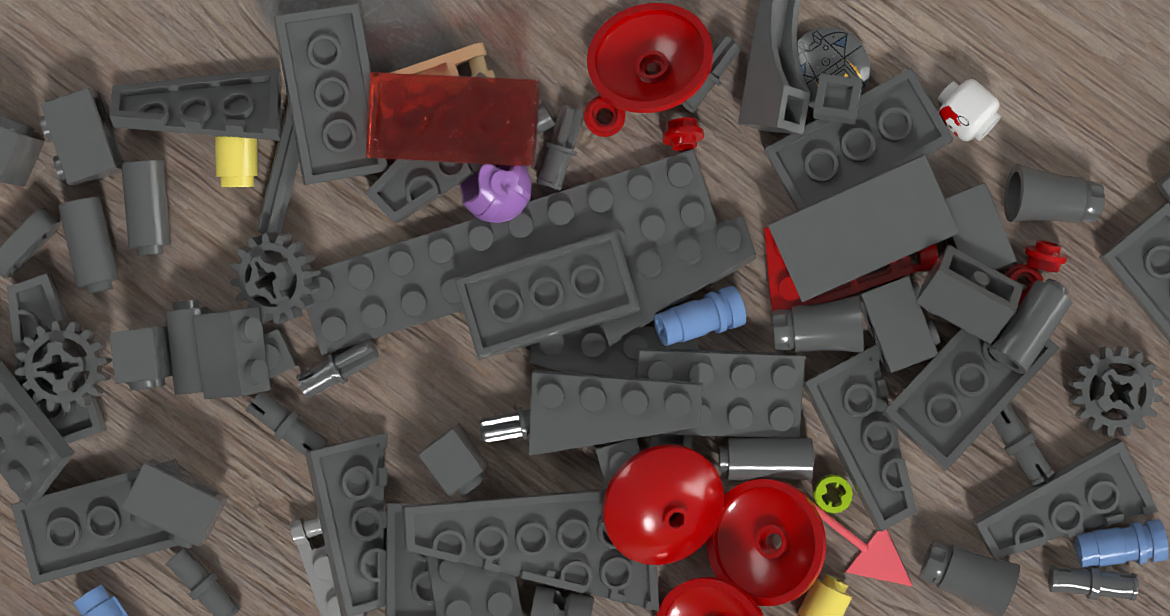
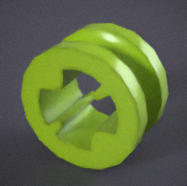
[813,474,853,513]

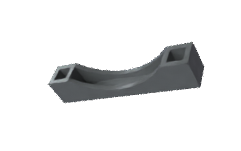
[738,0,810,135]

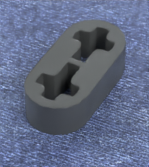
[0,208,61,279]

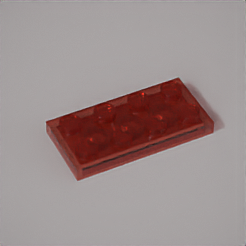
[366,72,540,167]

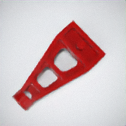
[764,228,938,311]

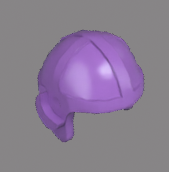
[459,153,531,223]

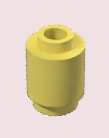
[215,136,258,187]
[797,574,852,616]

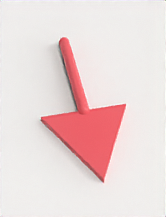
[811,500,913,587]

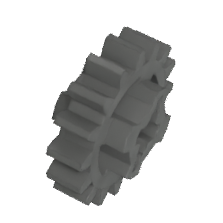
[230,232,321,324]
[15,320,112,413]
[1068,346,1163,437]

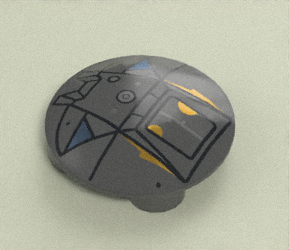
[797,27,870,109]

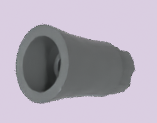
[1004,164,1105,223]
[772,295,864,353]
[919,541,1020,616]

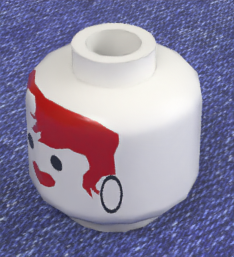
[937,79,1001,141]

